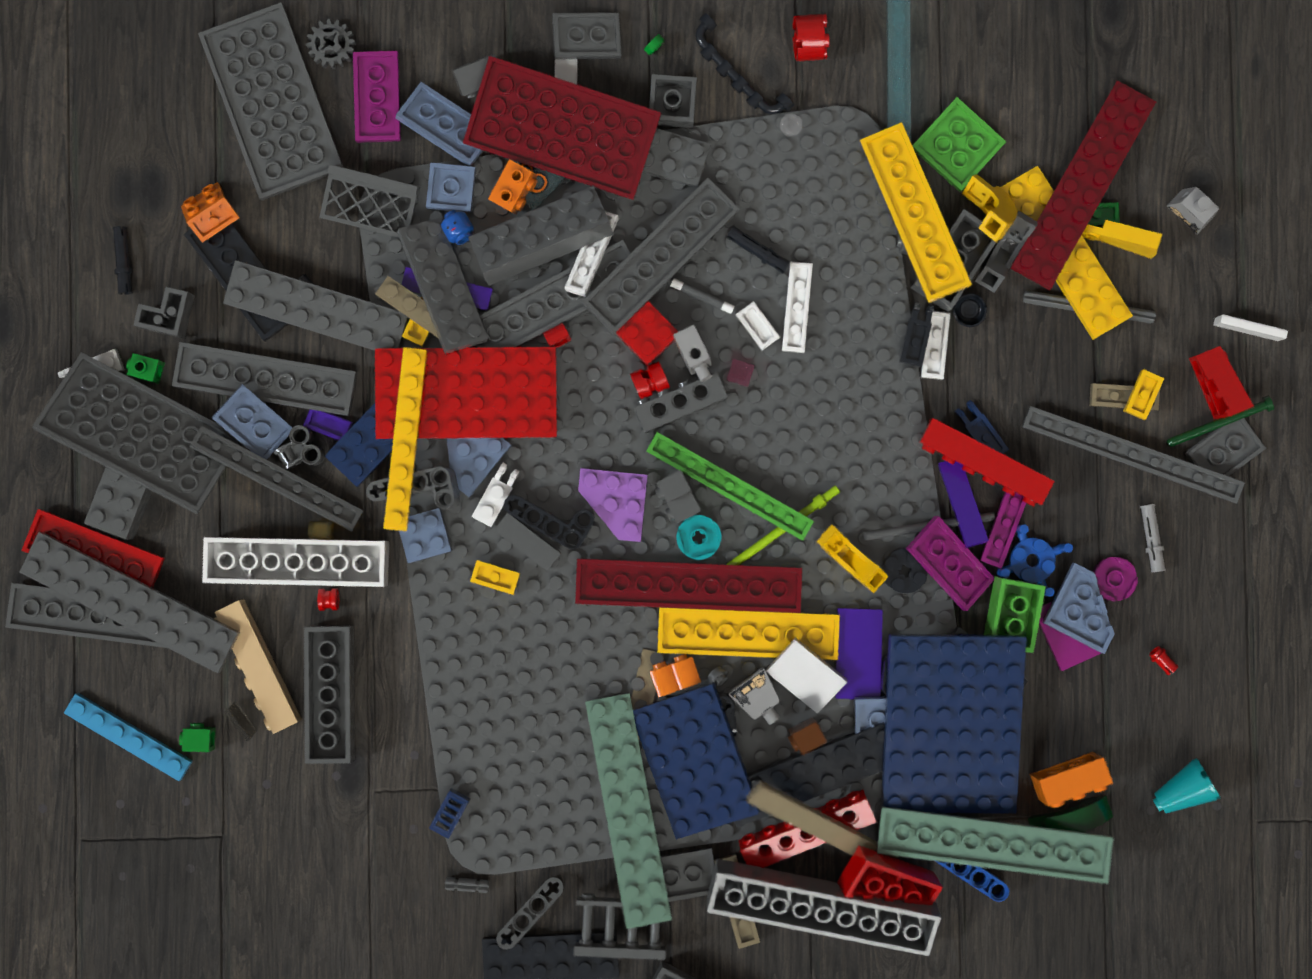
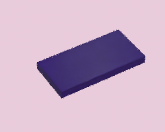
[835,608,883,699]

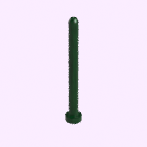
[1167,395,1274,447]

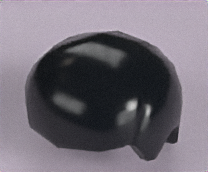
[953,293,987,328]

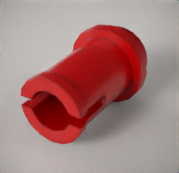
[1149,646,1178,675]

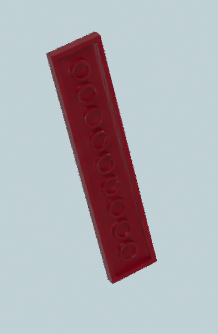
[1010,81,1157,290]
[575,559,802,613]

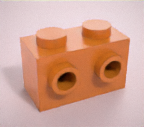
[488,159,538,215]

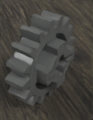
[306,19,356,70]

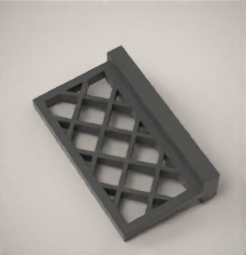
[319,164,420,237]

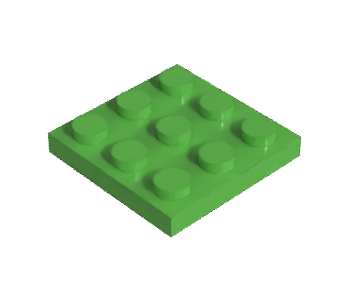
[912,97,1006,192]

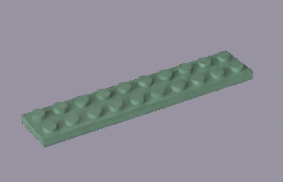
[585,693,672,929]
[877,806,1113,884]

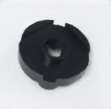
[882,549,928,594]

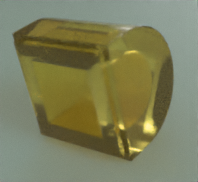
[308,521,335,540]

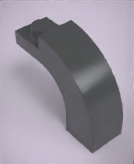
[975,211,1038,293]

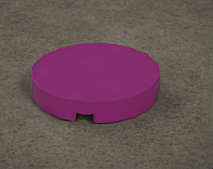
[1093,557,1138,601]

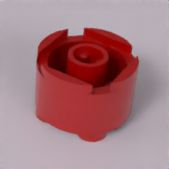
[792,14,830,61]

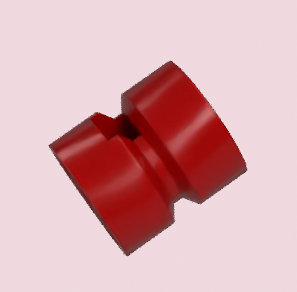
[630,361,670,400]

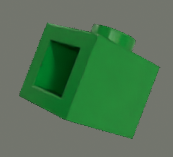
[126,353,165,384]
[179,723,216,752]

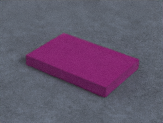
[1039,600,1101,671]

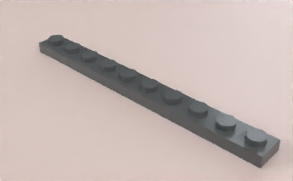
[1022,406,1245,504]

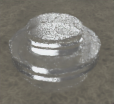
[780,114,802,137]

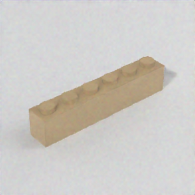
[215,600,302,734]

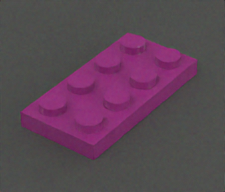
[353,51,401,143]
[906,516,994,611]

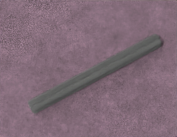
[1023,290,1156,324]

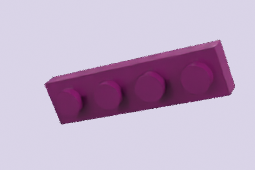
[979,492,1026,569]

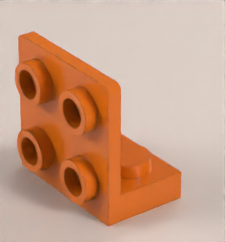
[181,182,240,243]

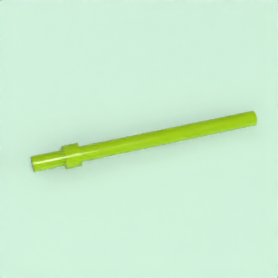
[726,485,840,565]

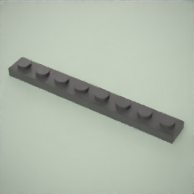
[190,426,363,532]

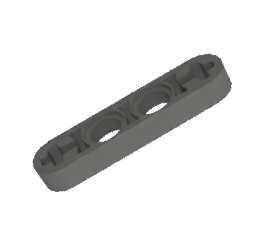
[496,877,564,950]

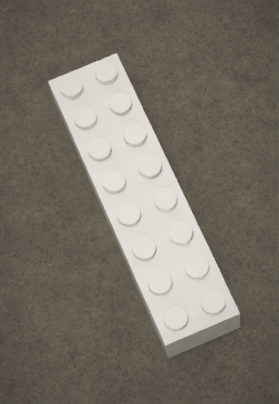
[202,537,389,587]

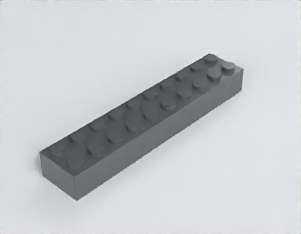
[707,859,941,956]

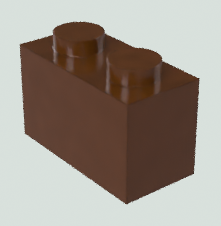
[788,717,827,755]

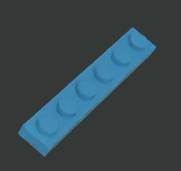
[64,693,193,781]

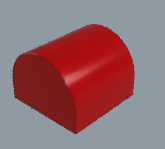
[543,322,571,349]

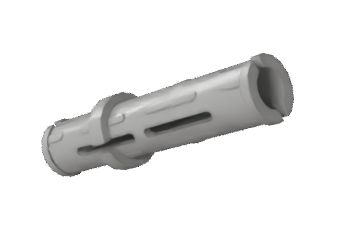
[1140,504,1166,573]

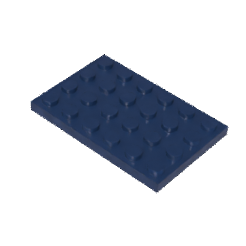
[633,683,761,839]

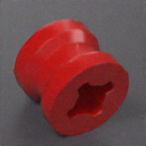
[317,588,340,611]

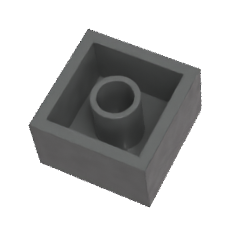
[649,74,697,128]

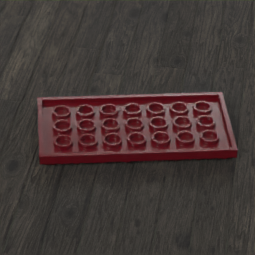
[463,56,662,200]

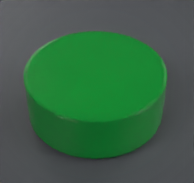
[644,34,665,55]

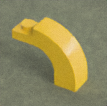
[962,174,1017,242]
[817,525,889,593]

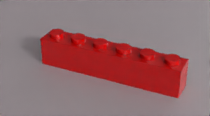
[919,418,1055,507]

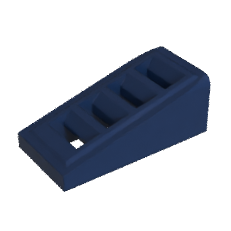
[429,788,471,839]

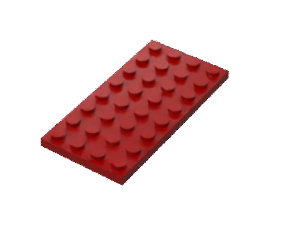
[375,347,557,439]

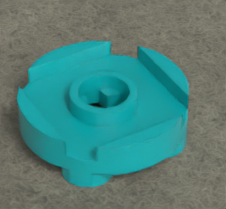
[676,515,721,560]

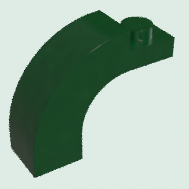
[1028,795,1113,832]

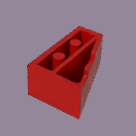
[1189,346,1254,420]

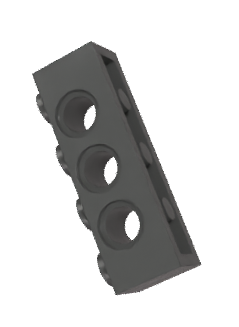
[634,372,728,433]

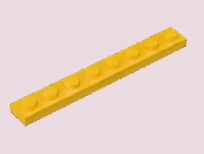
[384,348,427,531]

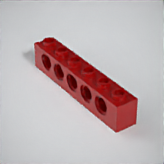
[738,790,876,868]

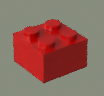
[616,301,678,366]

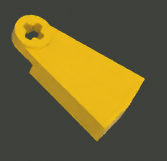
[1082,220,1162,259]

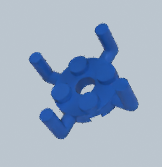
[997,525,1073,597]

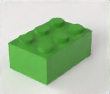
[984,576,1046,653]

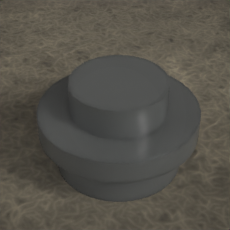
[707,666,728,687]

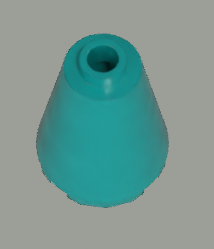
[1153,758,1221,813]

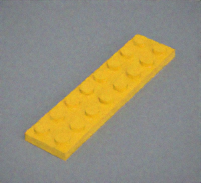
[860,122,971,303]
[1000,166,1133,340]
[657,607,840,660]

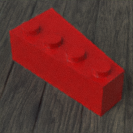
[837,845,943,905]

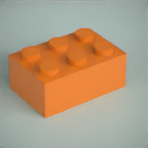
[1029,752,1113,808]

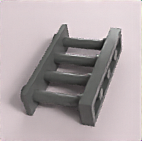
[574,893,666,960]

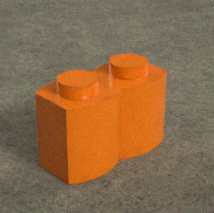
[650,654,701,697]

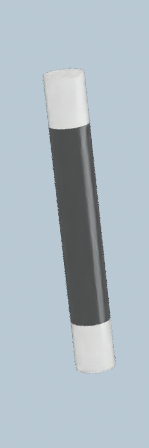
[670,278,735,314]

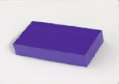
[303,410,354,441]

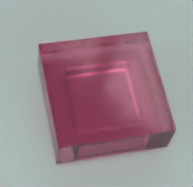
[726,359,755,387]

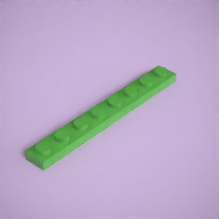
[646,432,814,541]

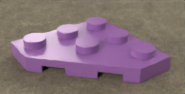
[578,468,648,542]

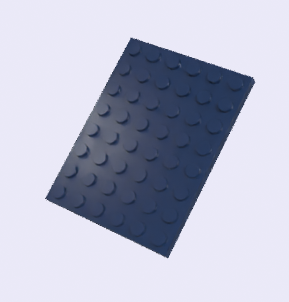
[881,634,1026,813]

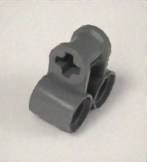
[274,425,325,471]

